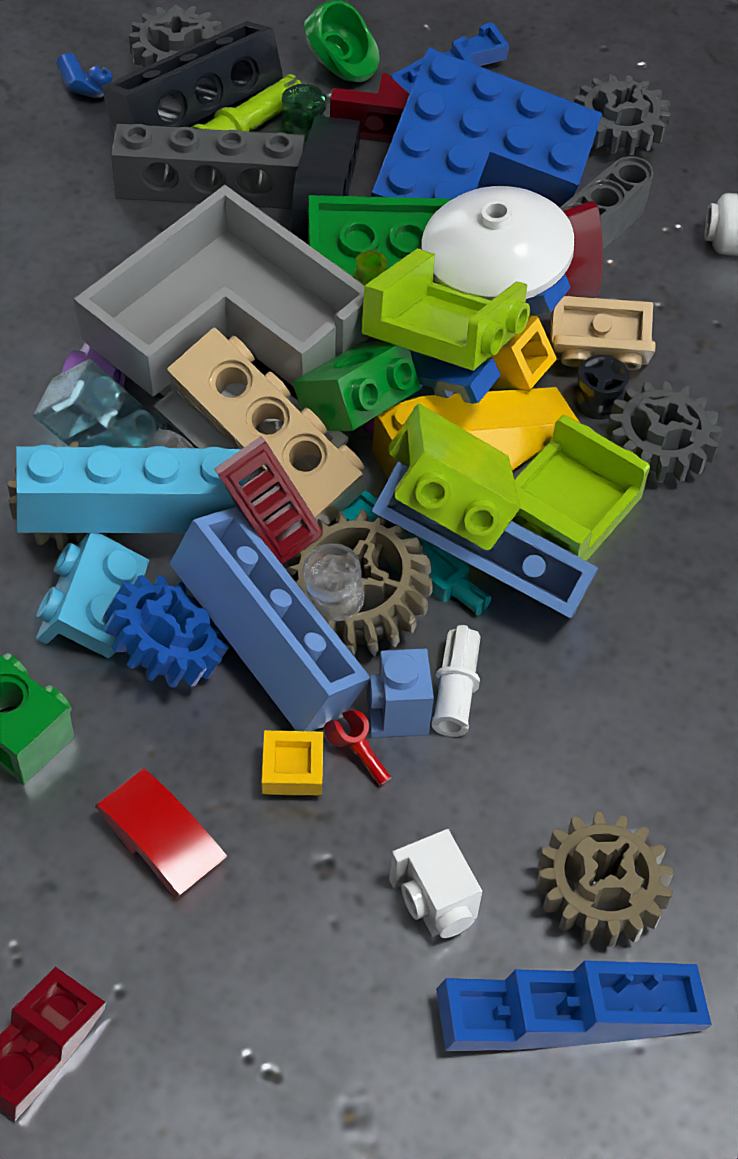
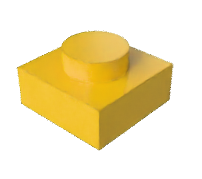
[262,730,323,796]

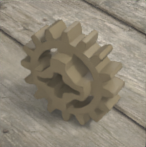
[536,812,674,947]

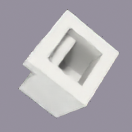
[389,829,482,938]

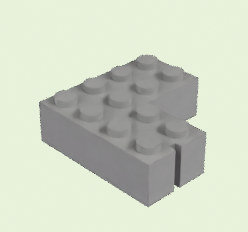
[74,185,370,397]

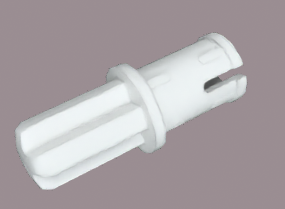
[431,625,481,737]

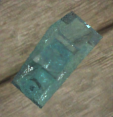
[33,359,165,448]

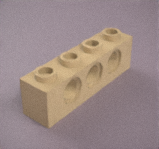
[167,327,365,525]

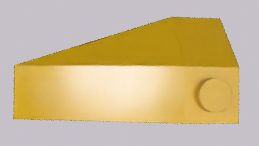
[372,387,580,479]

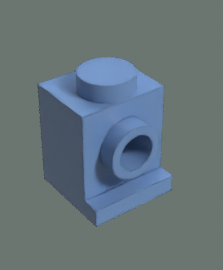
[366,648,434,738]

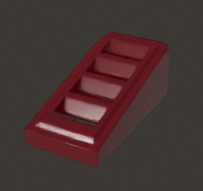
[214,436,323,564]

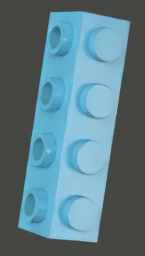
[16,445,247,533]

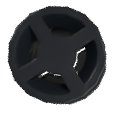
[574,355,629,420]

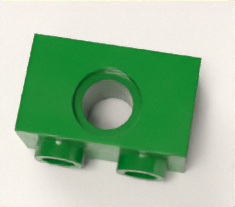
[292,341,421,431]
[0,653,75,785]

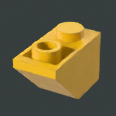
[489,314,557,390]

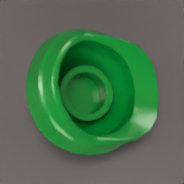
[304,0,380,82]

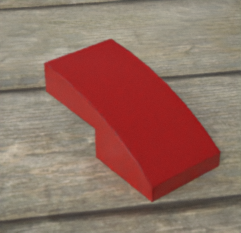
[95,768,227,898]

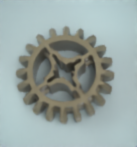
[285,509,433,656]

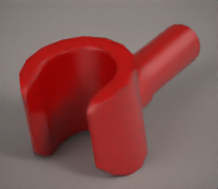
[324,710,392,786]

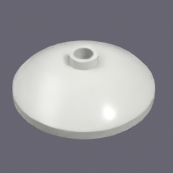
[422,186,574,300]

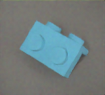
[36,533,150,658]

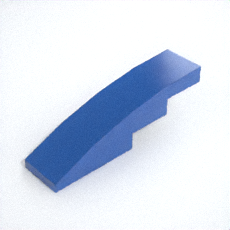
[436,960,712,1051]

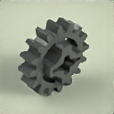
[129,4,222,68]
[574,74,671,155]
[606,381,722,482]

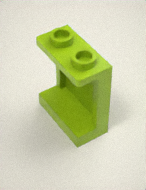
[361,248,530,371]
[389,403,521,550]
[512,415,650,561]

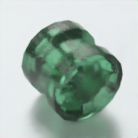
[282,84,326,142]

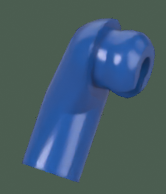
[56,53,113,99]

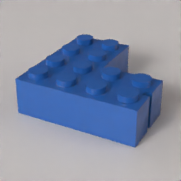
[370,47,602,208]

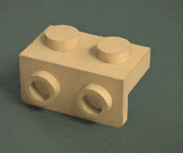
[550,296,656,370]

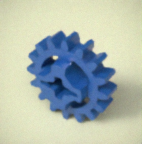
[104,575,229,687]

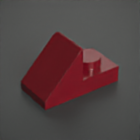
[330,72,410,143]

